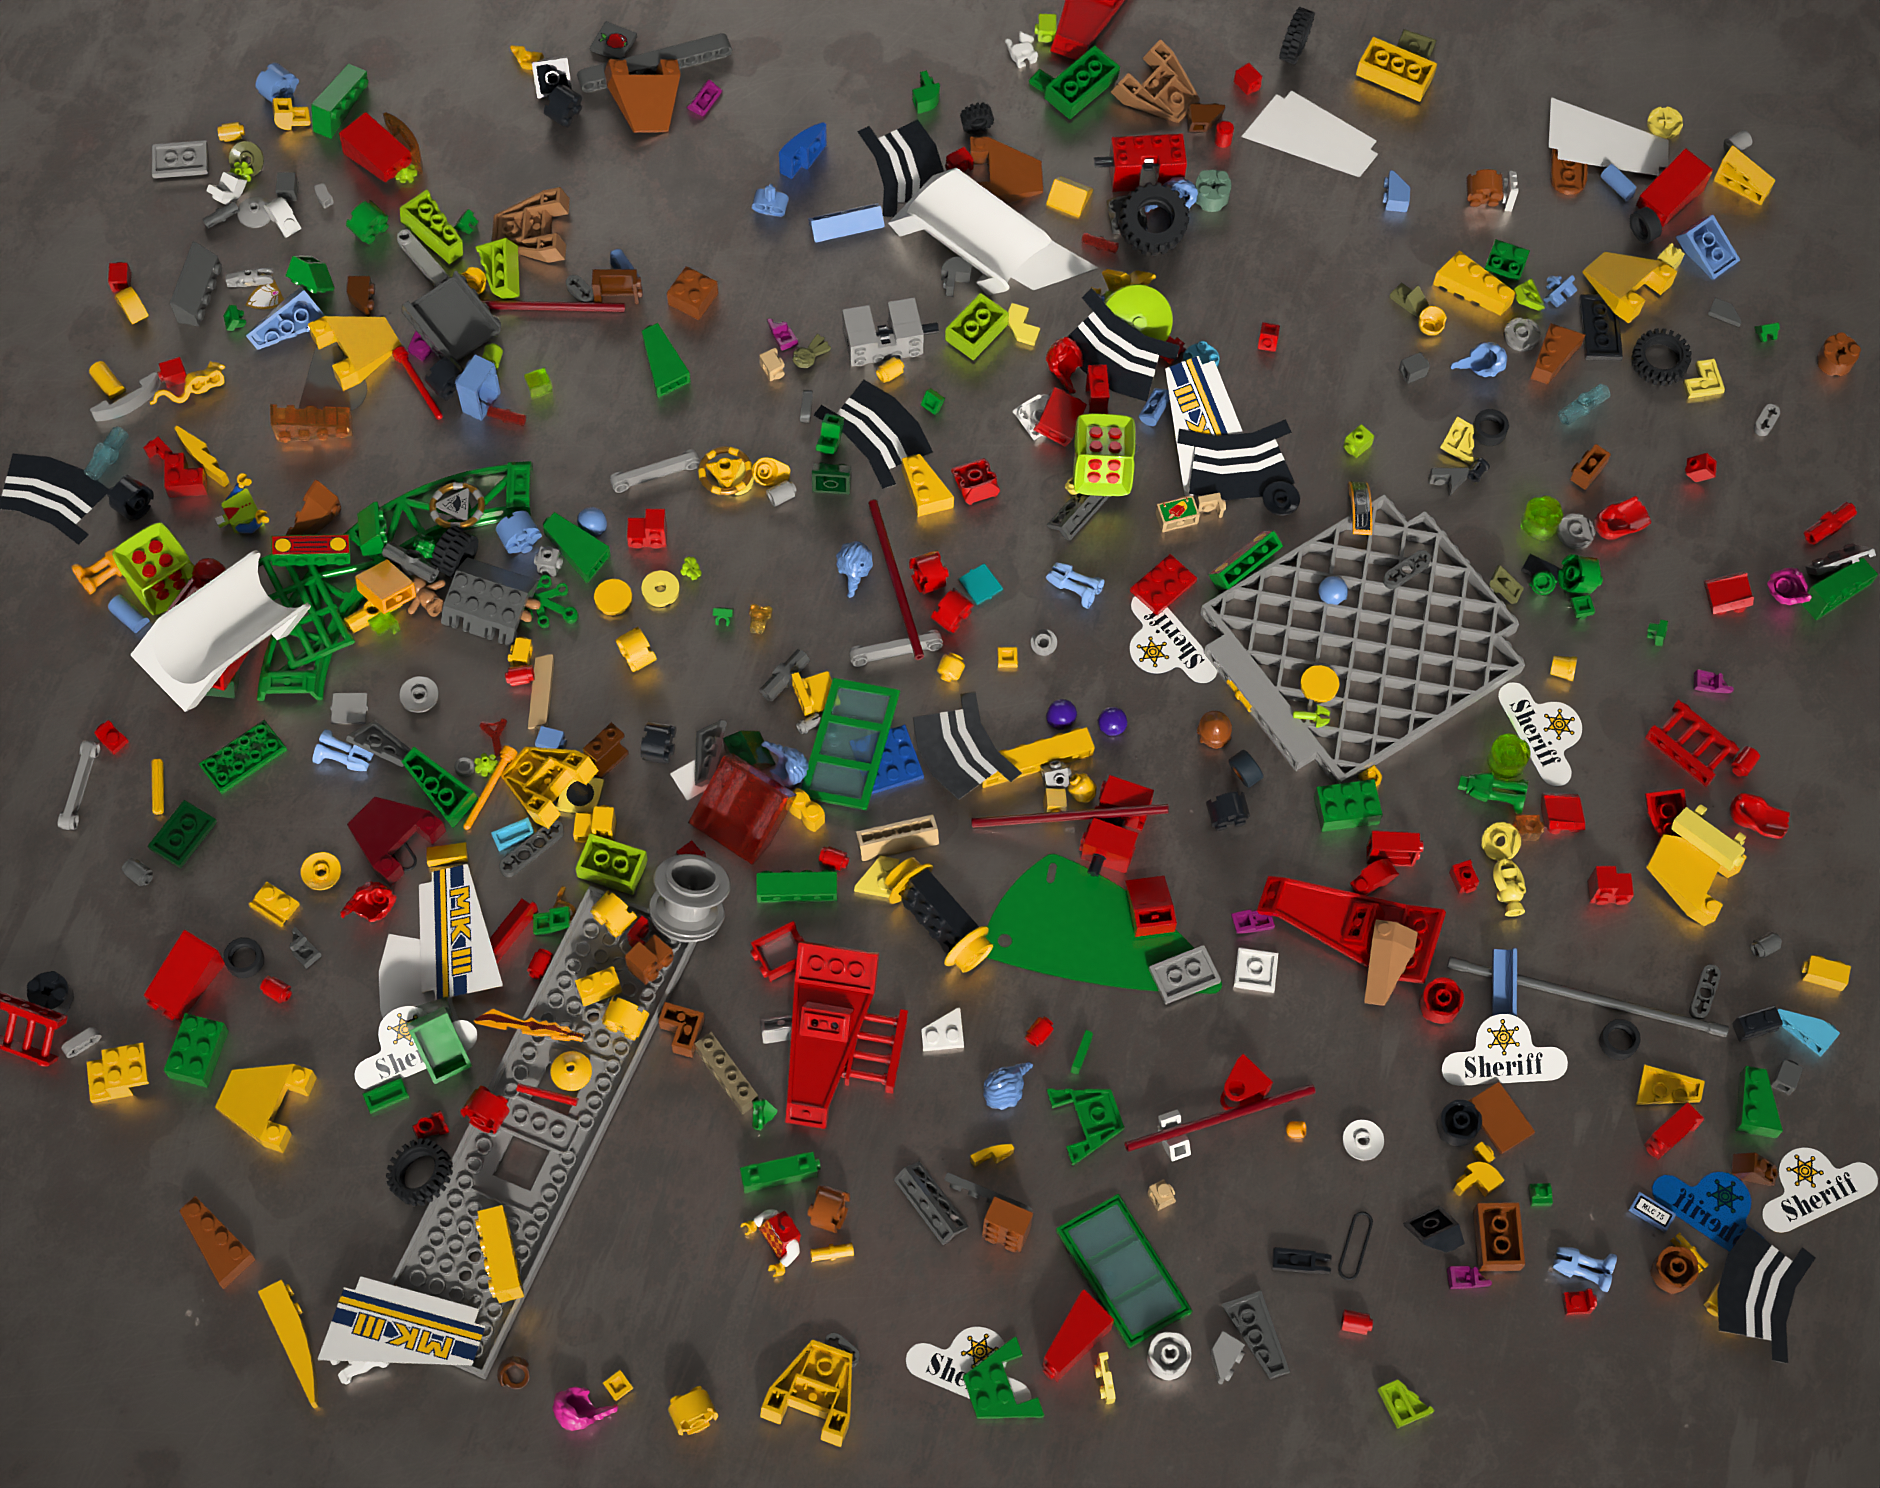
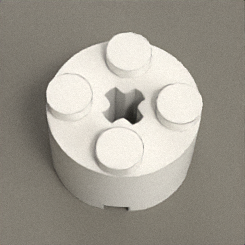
[1147,1332,1191,1381]

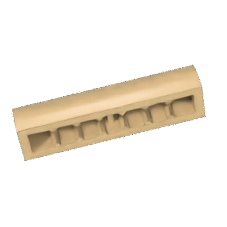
[856,815,939,861]

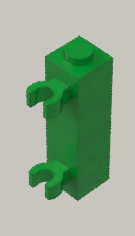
[740,1152,821,1193]

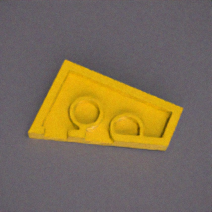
[1635,1065,1705,1105]

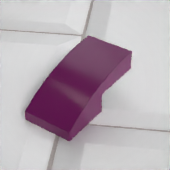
[1231,909,1275,933]

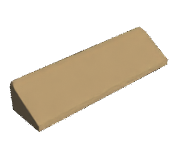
[528,654,555,730]

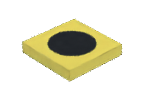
[556,777,605,814]

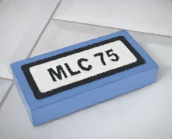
[1628,1192,1676,1233]

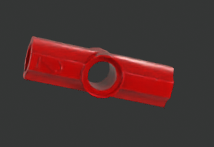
[1803,501,1857,545]

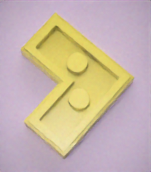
[1683,359,1725,398]

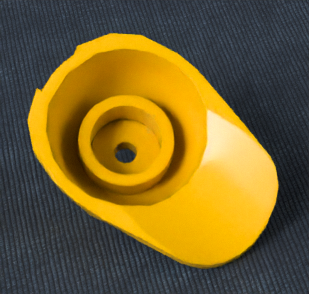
[751,457,790,486]

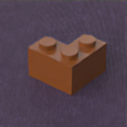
[625,934,674,985]
[658,1002,705,1058]

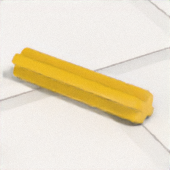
[151,759,164,815]

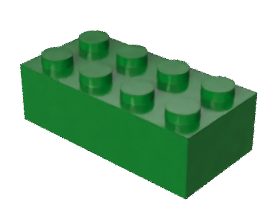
[1044,45,1120,120]

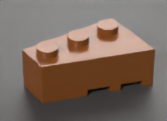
[1530,323,1585,384]

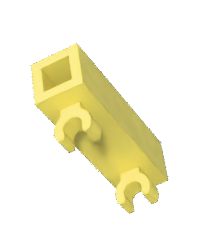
[1672,804,1747,871]

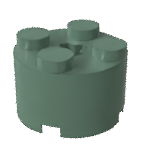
[1195,170,1231,212]

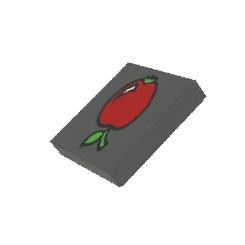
[590,21,637,59]

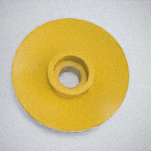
[301,852,341,890]
[551,1051,592,1091]

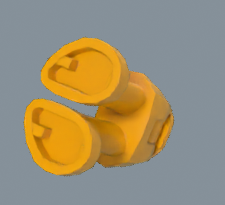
[71,548,122,595]

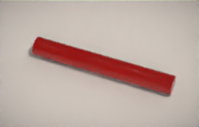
[516,1083,579,1106]

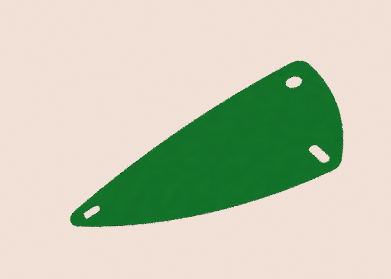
[986,854,1222,994]

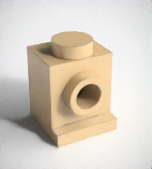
[759,347,785,381]
[1147,1179,1176,1211]

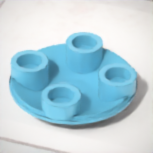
[1183,341,1220,367]

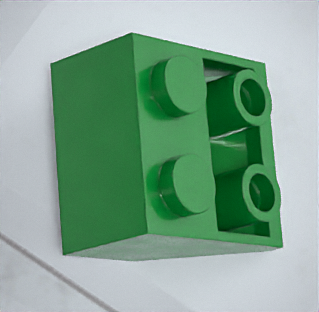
[1485,239,1530,281]
[285,256,335,293]
[357,501,388,556]

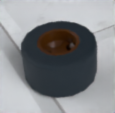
[1228,750,1264,788]

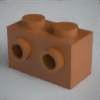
[1570,444,1611,490]

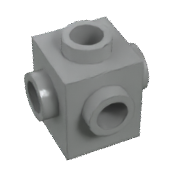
[534,547,563,577]
[1041,761,1072,789]

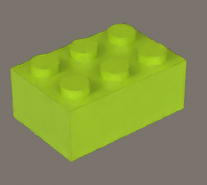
[945,293,1009,361]
[575,834,648,895]

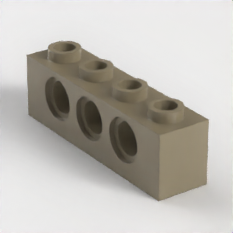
[694,1032,759,1115]

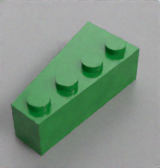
[311,63,369,139]
[1801,558,1878,620]
[401,747,478,828]

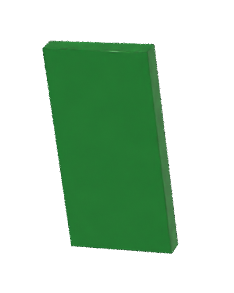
[199,719,287,795]

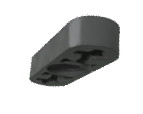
[1383,550,1431,589]
[1689,965,1721,1020]

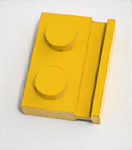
[249,882,300,927]

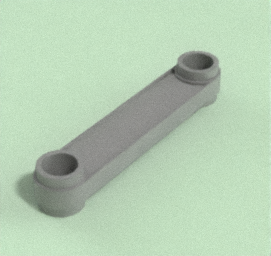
[397,229,450,288]
[610,449,700,493]
[849,630,943,667]
[58,740,101,830]

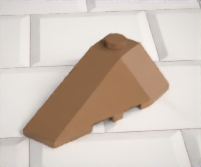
[1364,920,1418,1006]

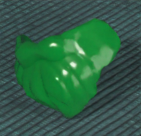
[752,1098,778,1131]

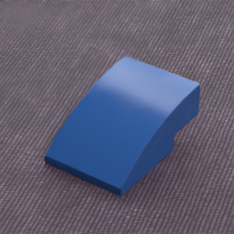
[779,122,827,179]

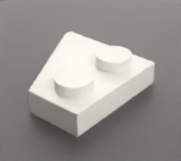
[1502,171,1518,212]
[921,1008,964,1051]

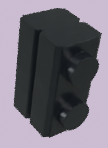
[1732,1006,1783,1042]

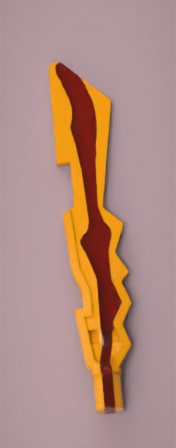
[474,1009,585,1042]

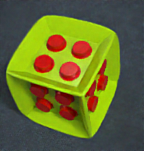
[1073,414,1135,496]
[112,522,194,616]

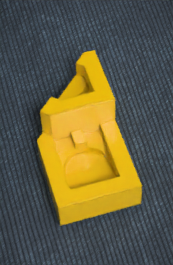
[510,45,544,70]

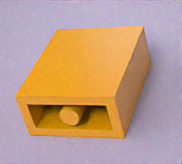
[355,559,416,614]

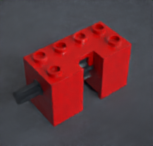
[1094,133,1187,192]
[1079,775,1154,877]

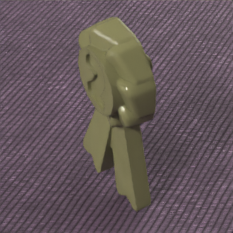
[792,334,831,368]

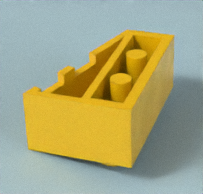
[1714,145,1775,205]
[902,454,954,517]

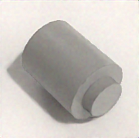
[1723,130,1752,153]
[766,480,797,507]

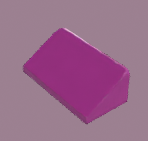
[686,79,722,117]

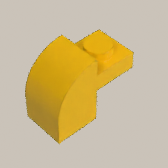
[272,98,310,130]
[114,286,149,324]
[1453,1162,1504,1197]

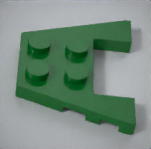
[1046,1088,1125,1166]
[963,1337,1045,1419]

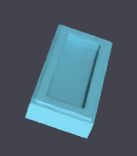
[491,817,535,852]

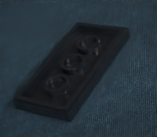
[1579,294,1623,361]

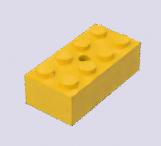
[1356,37,1437,102]
[475,1205,524,1303]

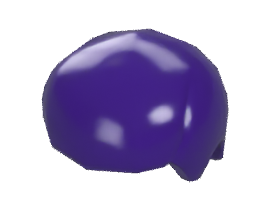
[1046,699,1077,730]
[1097,707,1127,736]

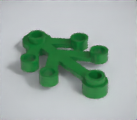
[525,575,579,628]

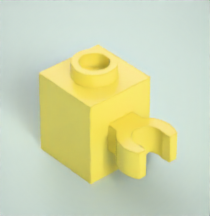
[1657,243,1685,269]

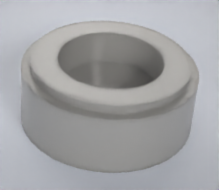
[454,757,475,778]

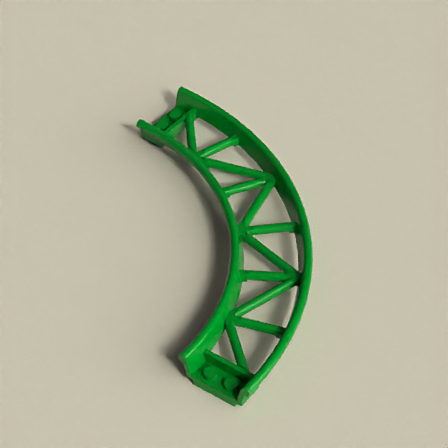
[257,461,533,701]

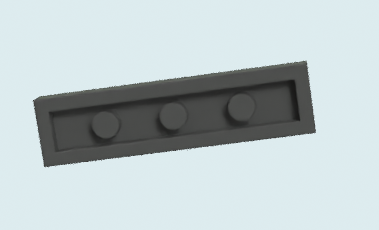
[1047,493,1110,541]
[893,1161,969,1245]

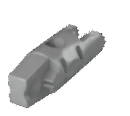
[226,268,274,287]

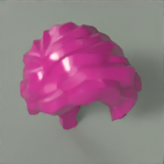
[1767,567,1812,605]
[552,1387,618,1431]

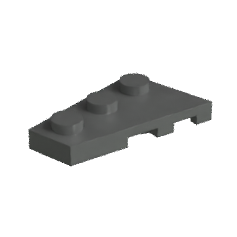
[1805,543,1876,575]
[346,720,411,767]

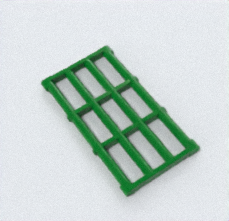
[258,554,355,670]

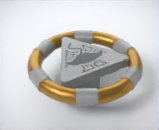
[429,482,485,529]

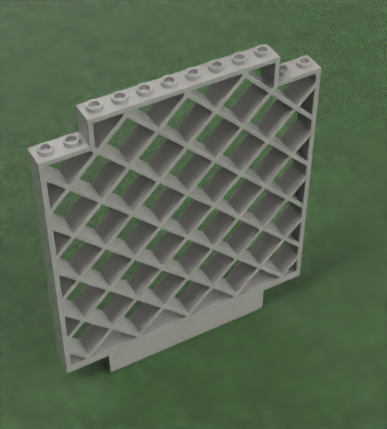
[1200,495,1525,784]

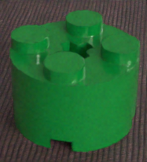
[346,200,389,244]
[1558,554,1603,595]

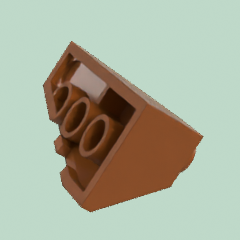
[286,479,341,535]

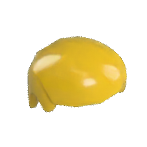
[460,267,487,295]
[1418,306,1447,335]

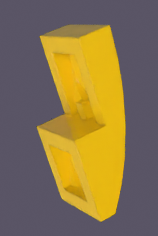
[970,1144,1014,1168]

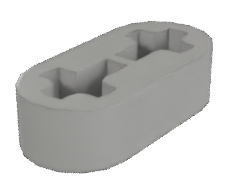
[1754,404,1780,436]
[62,1027,101,1058]

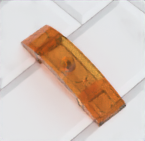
[383,112,423,175]

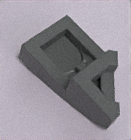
[290,927,322,969]

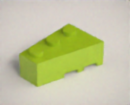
[475,238,520,300]

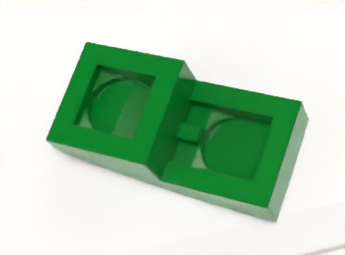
[533,906,570,936]

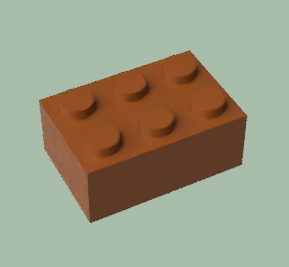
[982,1196,1033,1252]
[1473,1203,1525,1271]

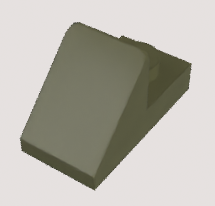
[1389,282,1429,318]
[1489,565,1524,604]

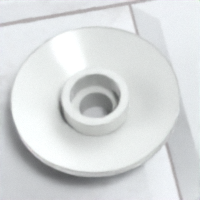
[1343,1120,1384,1160]

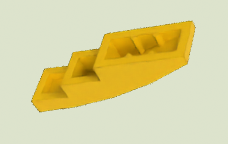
[175,425,230,488]

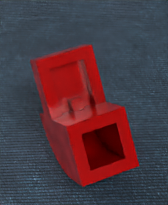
[1350,859,1399,896]

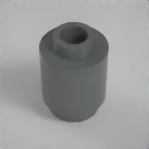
[122,858,153,886]
[1750,931,1782,958]

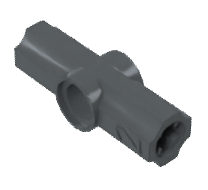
[382,542,440,583]
[759,649,810,701]

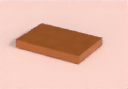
[1468,1082,1535,1155]

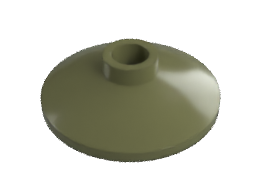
[229,141,264,177]

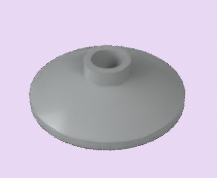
[237,196,271,228]
[399,676,439,713]

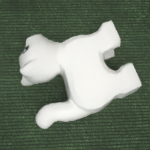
[1005,31,1038,68]

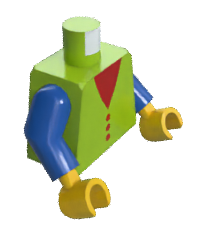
[215,473,269,534]

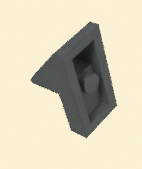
[1428,468,1469,496]

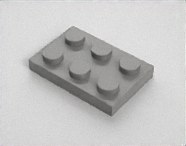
[152,140,208,178]
[1149,945,1221,1005]

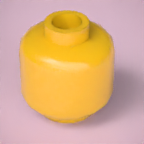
[937,653,965,683]
[1067,773,1097,803]

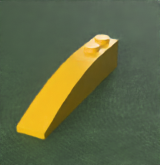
[258,1279,318,1408]

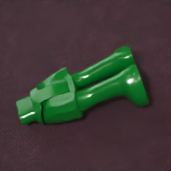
[1458,773,1529,815]

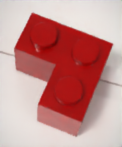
[164,452,207,498]
[627,509,667,549]
[1587,866,1634,905]

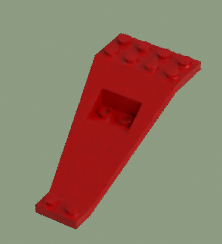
[1050,0,1125,61]
[1257,876,1446,984]
[785,941,879,1129]

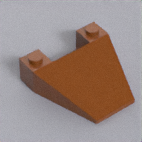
[604,59,680,133]
[970,137,1043,204]

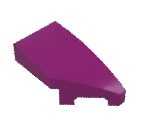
[1694,669,1734,693]
[1447,1266,1492,1289]

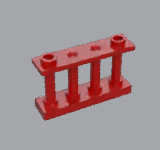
[1645,699,1740,787]
[0,991,68,1066]
[842,1009,908,1094]

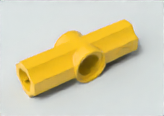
[343,601,402,634]

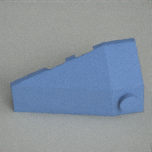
[246,286,325,350]

